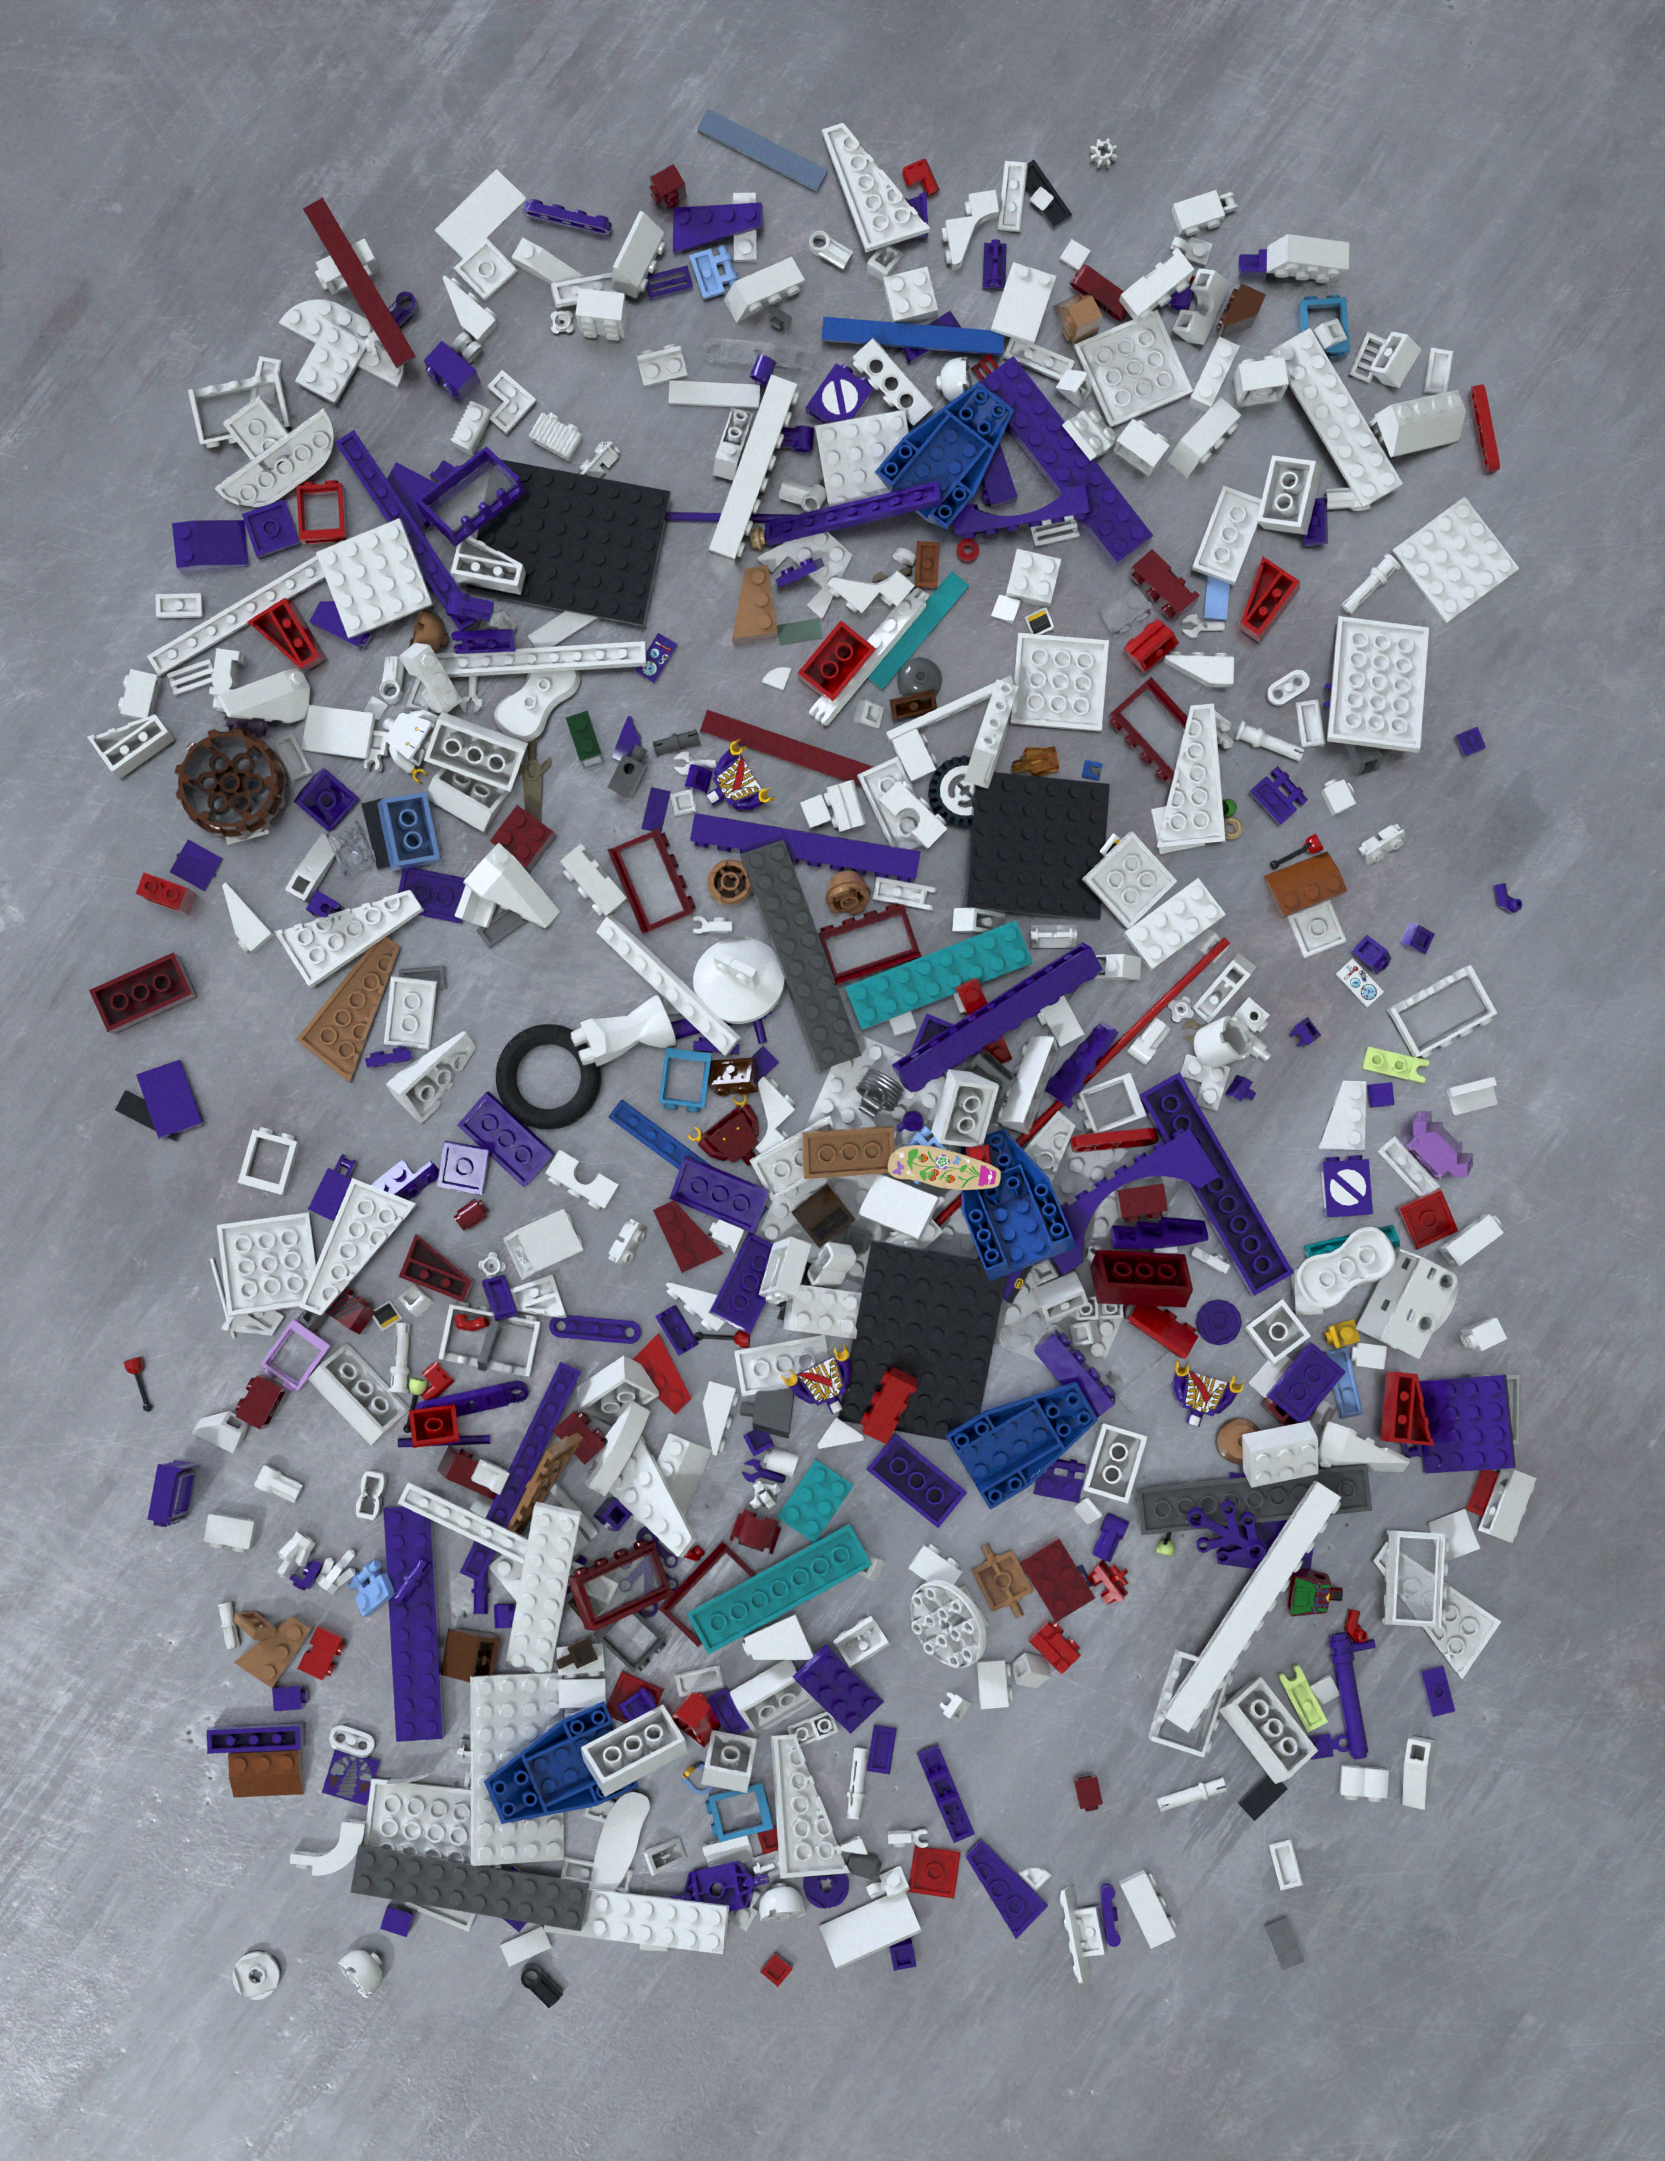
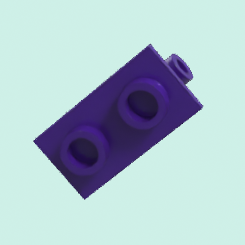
[983,239,1007,289]

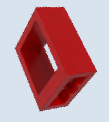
[296,480,348,545]
[135,872,196,915]

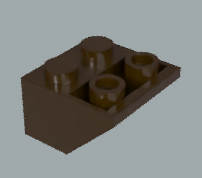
[791,1184,856,1249]

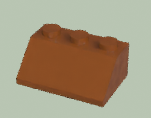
[1264,851,1348,919]
[228,1749,304,1798]

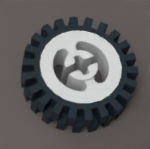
[928,755,974,828]

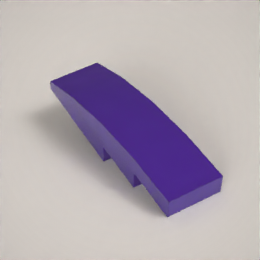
[1110,1217,1209,1249]
[917,1744,975,1843]

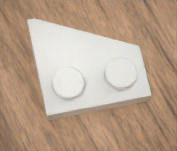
[221,1310,285,1336]

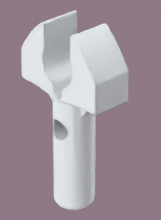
[1182,614,1225,639]
[459,676,483,715]
[674,752,717,776]

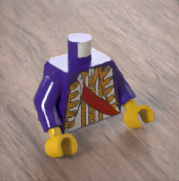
[706,739,775,810]
[781,1345,852,1414]
[1172,1360,1245,1427]

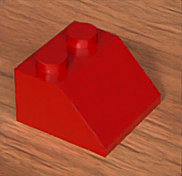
[409,1404,460,1448]

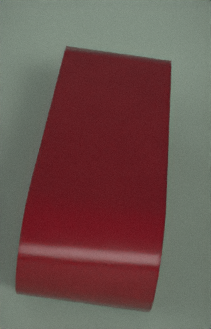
[1069,264,1128,322]

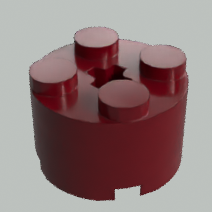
[729,1510,782,1555]

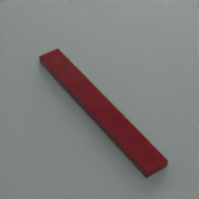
[303,197,416,369]
[700,710,873,788]

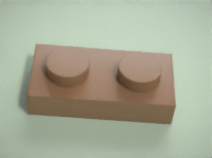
[234,1611,276,1641]

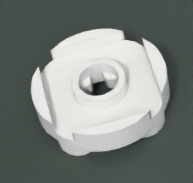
[232,1951,280,2000]

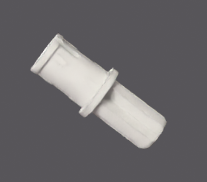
[218,1602,240,1649]

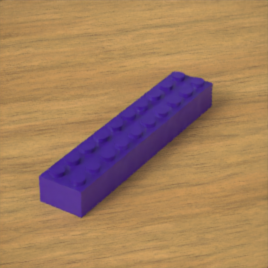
[980,356,1153,567]
[1139,1072,1294,1296]
[383,1506,446,1742]

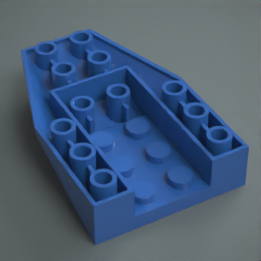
[961,1128,1076,1282]

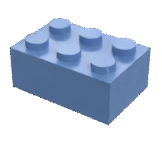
[377,792,440,871]

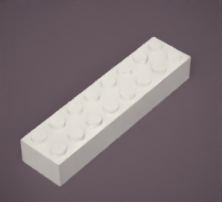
[709,374,800,561]

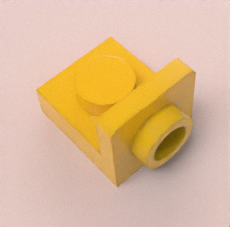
[1325,1319,1361,1349]

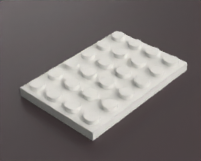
[1327,616,1429,753]
[363,1778,502,1868]

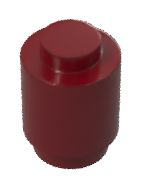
[453,1198,489,1231]

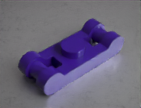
[1100,1883,1121,1947]

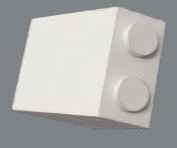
[503,1209,583,1280]
[742,1611,815,1660]

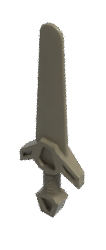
[519,737,551,822]

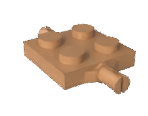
[971,1543,1034,1619]

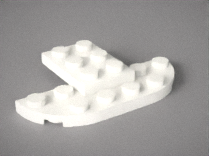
[279,299,404,404]
[215,395,334,507]

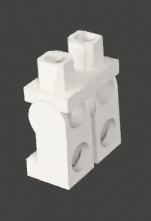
[209,648,246,713]

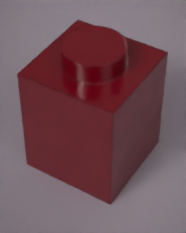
[1073,1774,1103,1812]

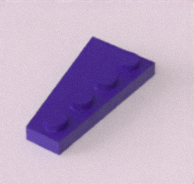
[673,202,763,255]
[1045,1020,1119,1109]
[965,1839,1048,1939]

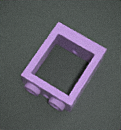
[261,1319,333,1392]

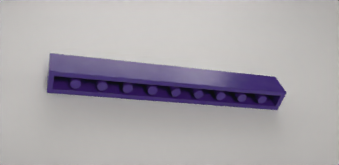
[690,813,921,882]
[892,942,1103,1093]

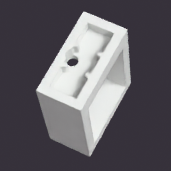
[315,238,380,295]
[1075,1073,1147,1134]
[238,1127,300,1195]
[1438,1214,1504,1267]
[759,1237,812,1304]

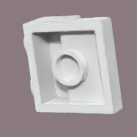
[1062,407,1117,461]

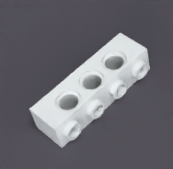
[853,338,934,426]

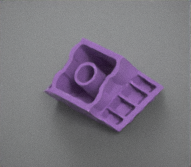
[1405,1111,1473,1180]

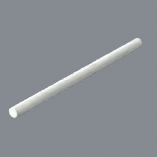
[210,1258,236,1339]

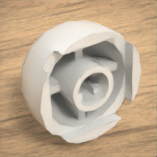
[937,357,972,402]
[759,1883,806,1923]
[338,1950,382,1998]

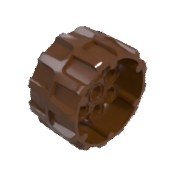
[175,728,288,840]

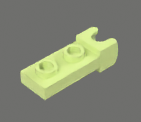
[1362,1047,1430,1084]
[1277,1664,1328,1733]

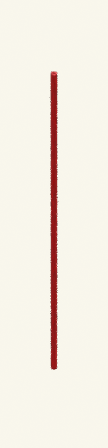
[934,937,1231,1227]

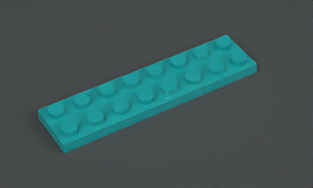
[845,920,1033,1030]
[686,1523,872,1655]

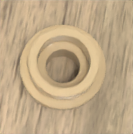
[750,527,767,550]
[1224,817,1242,840]

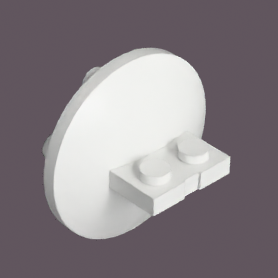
[693,937,785,1024]
[910,1580,989,1668]

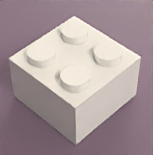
[883,267,938,324]
[1113,419,1170,477]
[1006,549,1061,608]
[1244,1299,1311,1365]
[701,1730,757,1793]

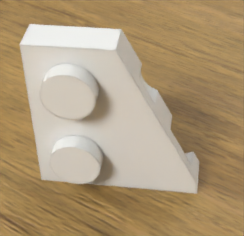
[510,1274,567,1318]

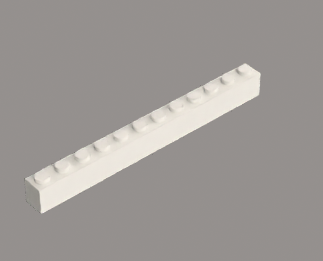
[1162,1480,1341,1732]

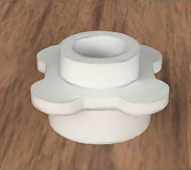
[551,311,574,334]
[1168,996,1194,1022]
[478,1252,506,1279]

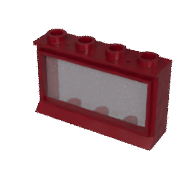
[1109,677,1188,784]
[607,829,696,936]
[818,903,922,987]
[568,1539,675,1631]
[658,1540,758,1647]

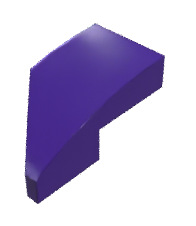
[612,716,642,766]

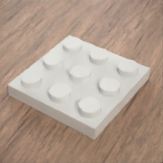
[1082,831,1177,929]

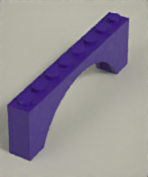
[309,462,443,650]
[1052,1127,1220,1275]

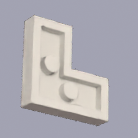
[487,370,537,435]
[1180,1054,1230,1112]

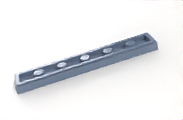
[697,109,827,192]

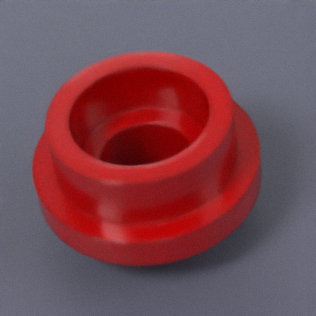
[957,538,979,562]

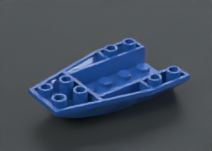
[875,382,1014,529]
[945,1382,1098,1510]
[483,1701,639,1824]

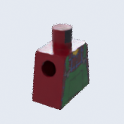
[1287,1568,1343,1617]

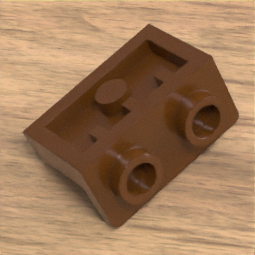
[708,1057,758,1097]

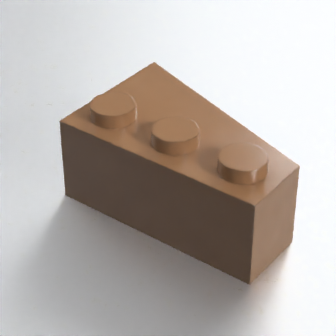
[1053,294,1102,346]
[732,565,778,644]
[233,1614,315,1688]

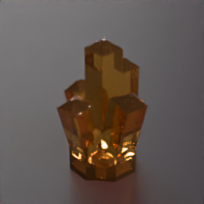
[1011,746,1059,777]

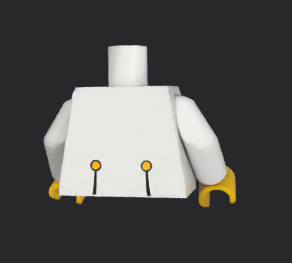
[382,710,439,783]

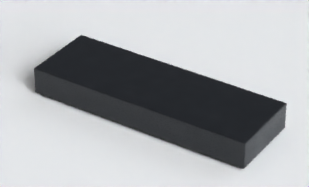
[1026,160,1072,229]
[361,798,390,870]
[115,1090,182,1142]

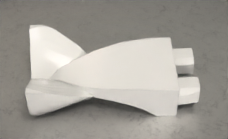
[570,995,676,1066]

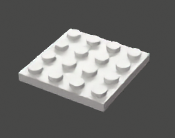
[1074,310,1193,428]
[815,410,909,507]
[1391,497,1520,624]
[316,518,434,639]
[1010,633,1109,732]
[217,1212,316,1317]

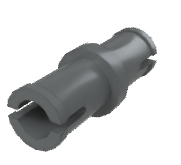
[652,729,700,756]

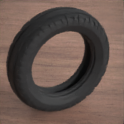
[495,1024,601,1130]

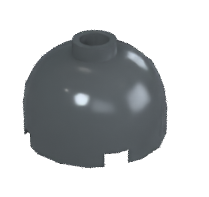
[897,657,943,701]

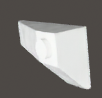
[218,667,310,724]
[385,1031,477,1124]
[1318,1421,1411,1472]

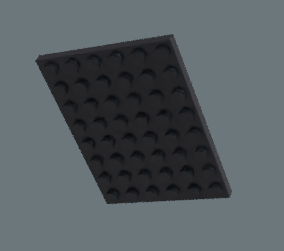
[466,459,671,626]
[838,1240,1007,1440]

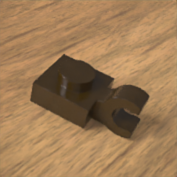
[555,1637,598,1669]

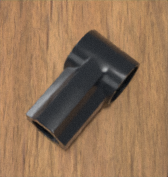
[521,1963,563,2008]

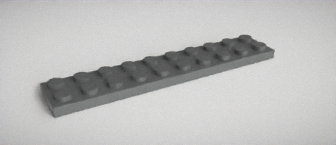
[740,839,862,1071]
[1136,1464,1372,1535]
[350,1845,589,1931]

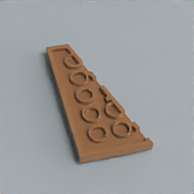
[296,936,400,1083]
[506,1432,584,1535]

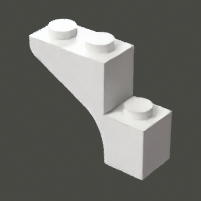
[941,190,999,271]
[827,569,915,613]
[755,1076,795,1154]

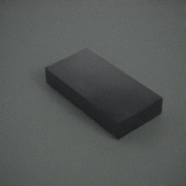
[1238,1774,1288,1821]

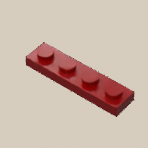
[955,978,1012,1064]

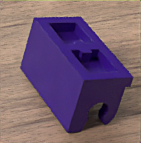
[305,890,345,918]
[655,1305,699,1356]

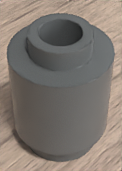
[847,1853,882,1880]

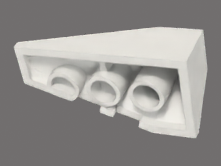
[463,843,560,929]

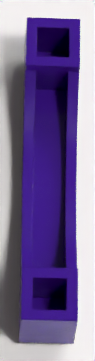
[953,485,1093,539]

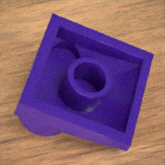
[293,767,359,832]

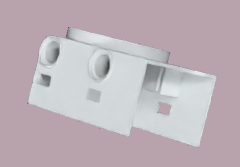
[1355,1247,1458,1359]

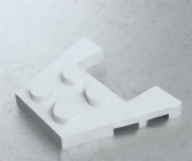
[757,532,852,620]

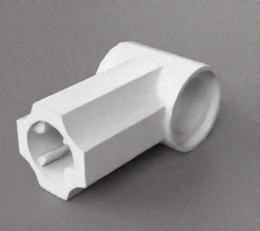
[809,231,854,270]
[779,479,827,512]
[1325,487,1371,511]
[379,656,405,705]
[1127,1017,1171,1065]
[254,1464,304,1503]

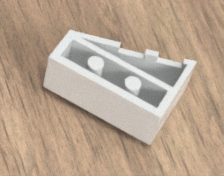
[560,844,628,916]

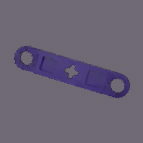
[414,1381,528,1417]

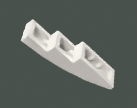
[585,1400,650,1496]

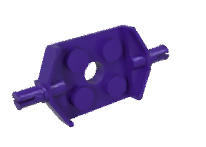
[670,1861,769,1912]

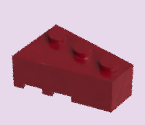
[1130,549,1200,622]
[653,1200,724,1273]
[399,1234,474,1302]

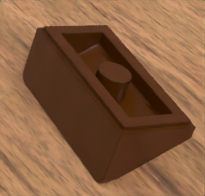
[889,690,937,720]

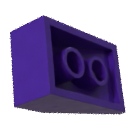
[172,520,249,573]

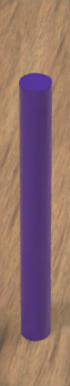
[398,1435,491,1448]

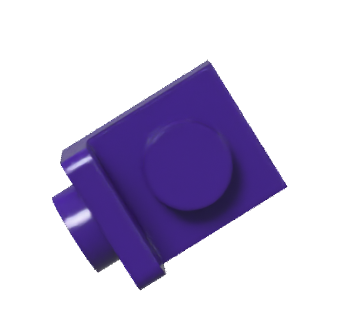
[1352,935,1391,975]
[289,1558,324,1591]
[889,1937,917,1971]

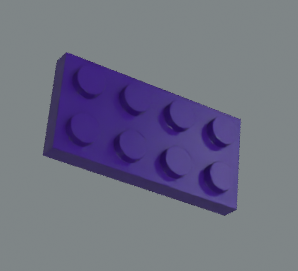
[457,1091,555,1187]
[669,1156,770,1234]
[708,1232,773,1334]
[792,1644,884,1734]

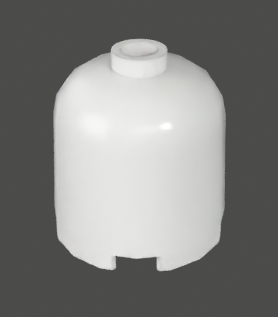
[1193,1016,1253,1068]

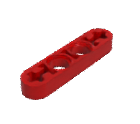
[1471,384,1500,472]
[1070,1128,1159,1153]

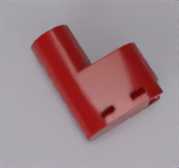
[902,159,940,196]
[420,1362,455,1401]

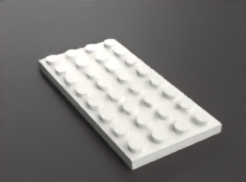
[470,1672,564,1866]

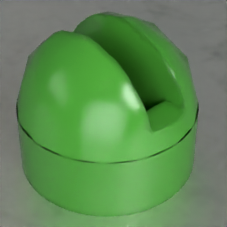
[1222,799,1237,818]

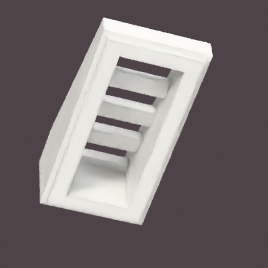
[1349,332,1386,383]

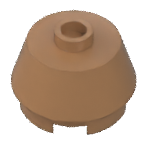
[707,859,752,905]
[826,871,871,915]
[1217,1418,1260,1464]

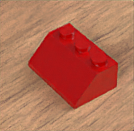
[797,620,876,702]
[1124,1305,1199,1359]

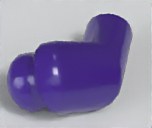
[1495,883,1522,913]

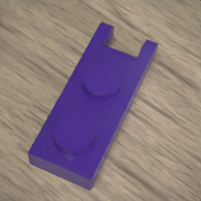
[451,629,516,654]

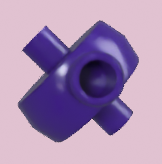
[896,1110,924,1132]

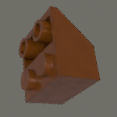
[1217,283,1266,338]
[441,1628,500,1683]

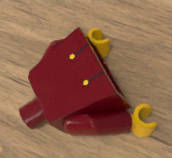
[688,1095,759,1165]

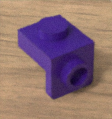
[618,1688,656,1722]

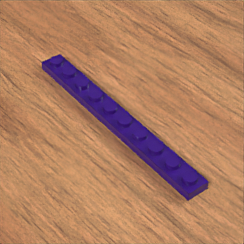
[335,430,480,631]
[460,1361,581,1583]

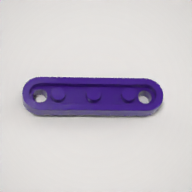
[522,199,612,235]
[549,1315,641,1344]

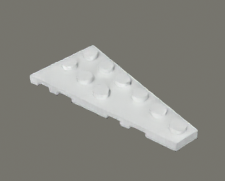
[1156,703,1225,847]
[274,890,424,988]
[299,1178,417,1316]
[1372,1541,1501,1679]

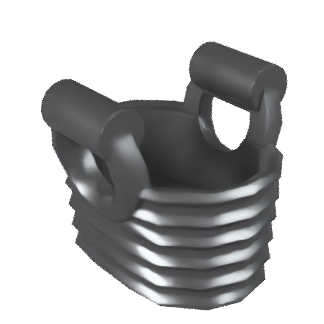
[856,1068,904,1119]

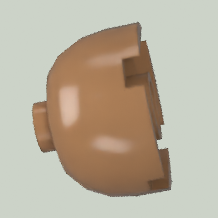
[409,609,448,653]

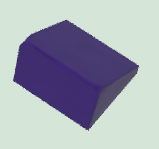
[1400,923,1435,955]
[1367,1082,1394,1108]

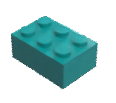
[777,1458,854,1543]

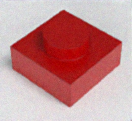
[966,1145,991,1165]
[760,1953,793,1987]

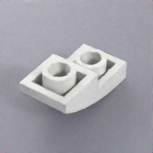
[1076,1296,1126,1320]
[786,1711,839,1747]

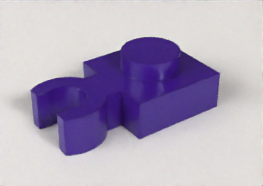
[1307,1732,1349,1760]

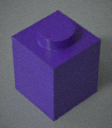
[593,1498,632,1532]
[272,1684,308,1711]

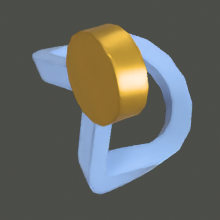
[682,1761,714,1795]

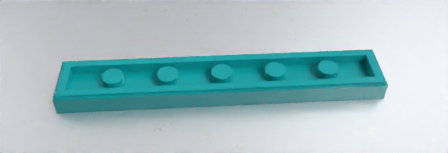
[868,571,969,691]

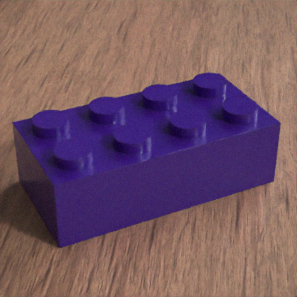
[866,1433,967,1528]

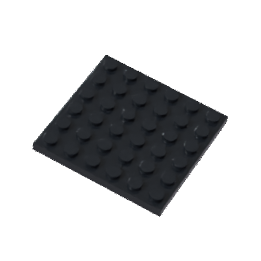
[965,772,1110,920]

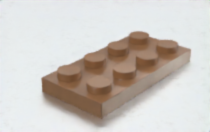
[802,1126,895,1179]

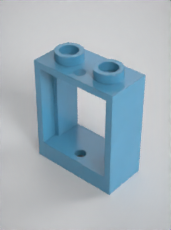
[1298,295,1350,358]
[659,1048,712,1113]
[705,1780,774,1842]

